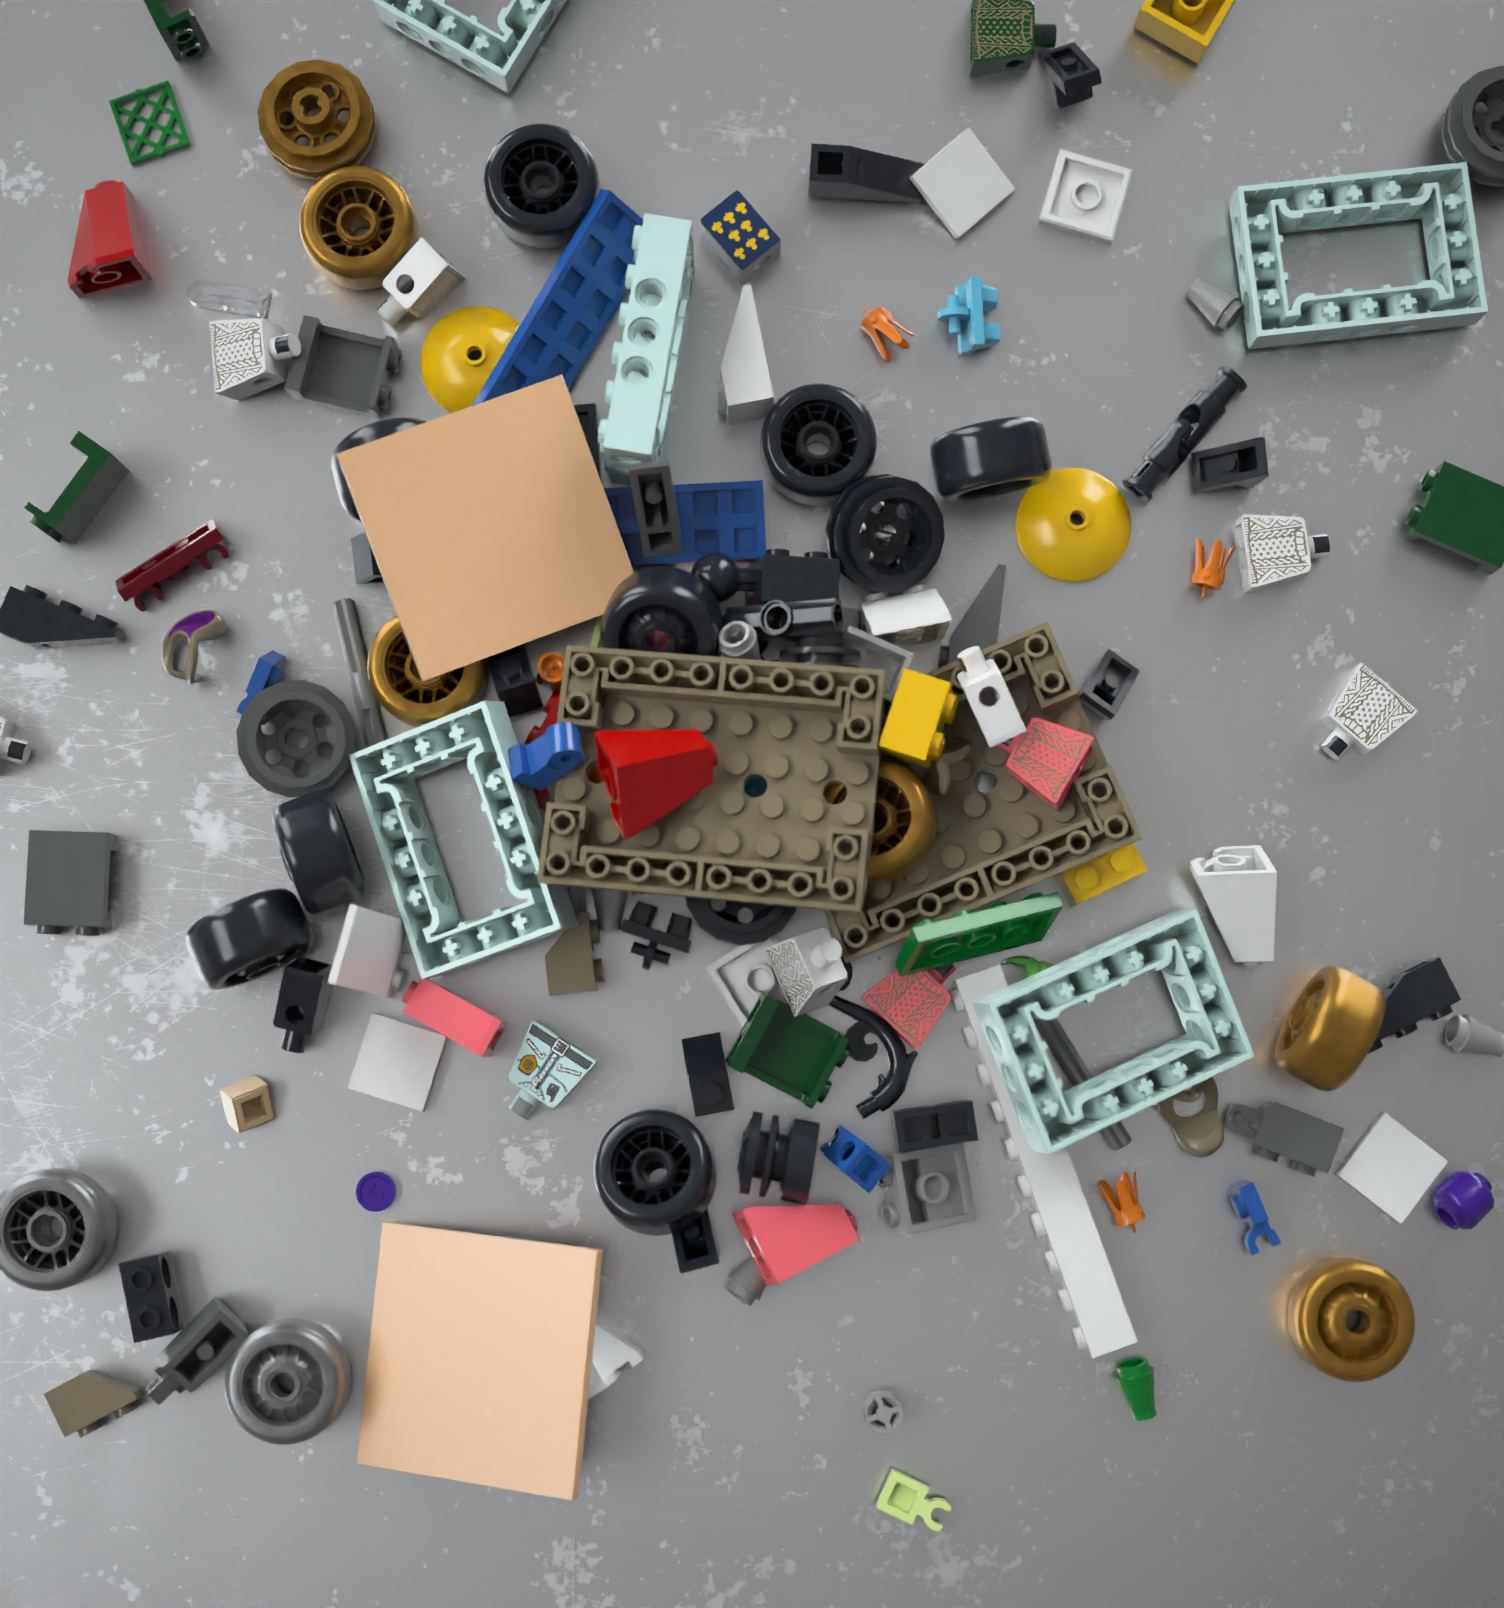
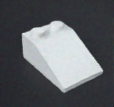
[714,284,774,425]
[858,585,952,655]
[328,904,412,998]

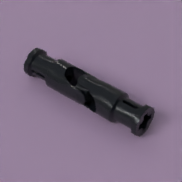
[1122,365,1247,503]

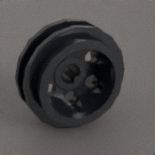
[826,473,945,594]
[685,897,797,946]

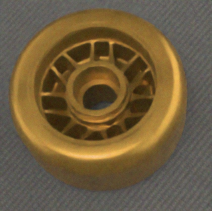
[299,166,419,290]
[367,616,488,727]
[825,759,937,883]
[1275,965,1386,1092]
[1287,1257,1415,1382]

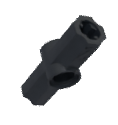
[722,598,845,641]

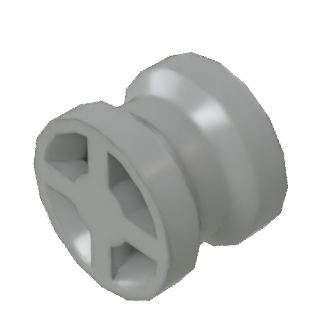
[863,1390,904,1434]

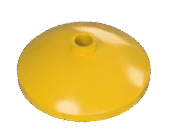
[420,306,520,413]
[1015,468,1131,583]

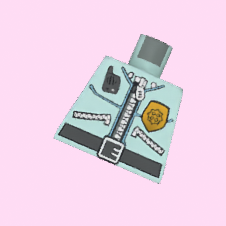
[507,1020,598,1120]

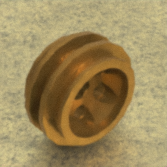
[257,59,376,180]

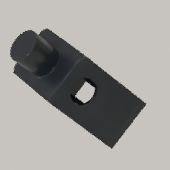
[273,957,334,1053]

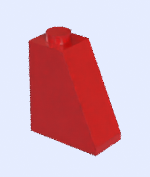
[67,180,153,298]
[594,729,718,839]

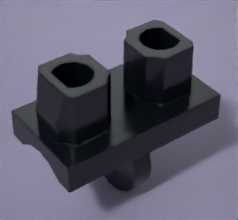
[620,901,692,970]

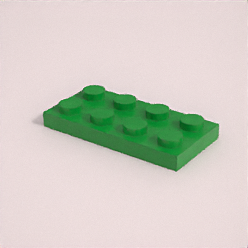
[895,892,1064,977]

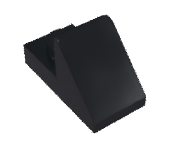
[1039,42,1102,108]
[1191,437,1269,492]
[1078,648,1140,720]
[681,1032,734,1117]
[672,1207,720,1274]

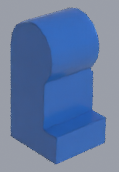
[508,723,584,791]
[820,1125,892,1193]

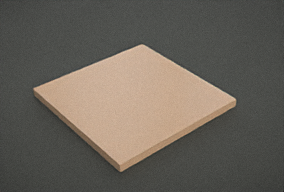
[336,375,634,681]
[357,1222,603,1500]

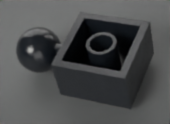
[691,549,840,606]

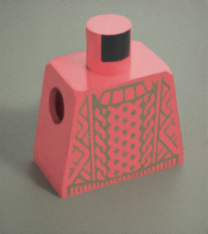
[996,718,1096,811]
[860,964,956,1049]

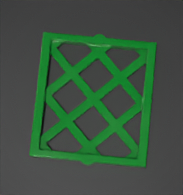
[109,81,191,166]

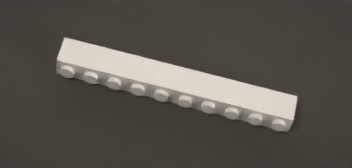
[949,964,1138,1358]

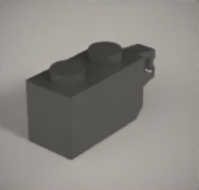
[1223,1102,1345,1177]
[145,1297,248,1405]

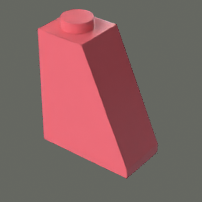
[402,978,509,1057]
[732,1204,859,1286]

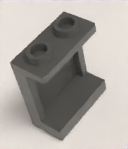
[284,315,402,419]
[24,830,117,936]

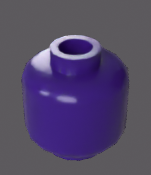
[1434,1171,1494,1230]

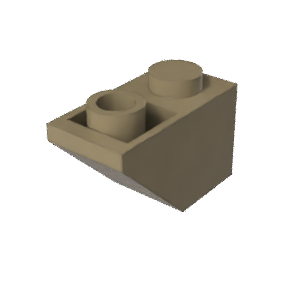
[545,911,604,996]
[44,1370,146,1438]

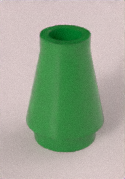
[1115,1357,1157,1421]

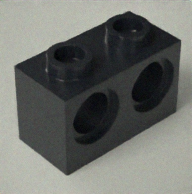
[891,1100,978,1152]
[118,1251,184,1343]

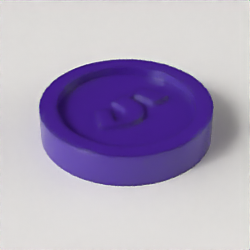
[356,1172,396,1212]

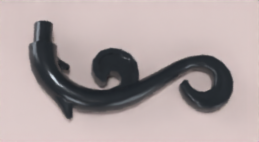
[828,955,918,1119]

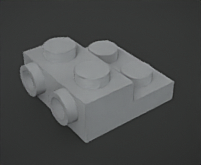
[878,1143,977,1235]

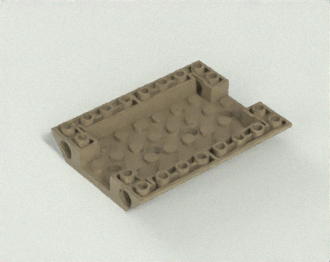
[824,622,1143,963]
[537,645,886,913]

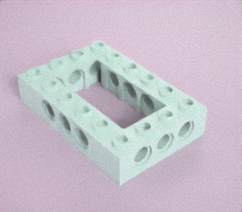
[373,0,566,94]
[1229,162,1488,349]
[598,213,695,486]
[348,700,579,979]
[972,909,1255,1154]

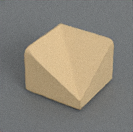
[220,1076,275,1133]

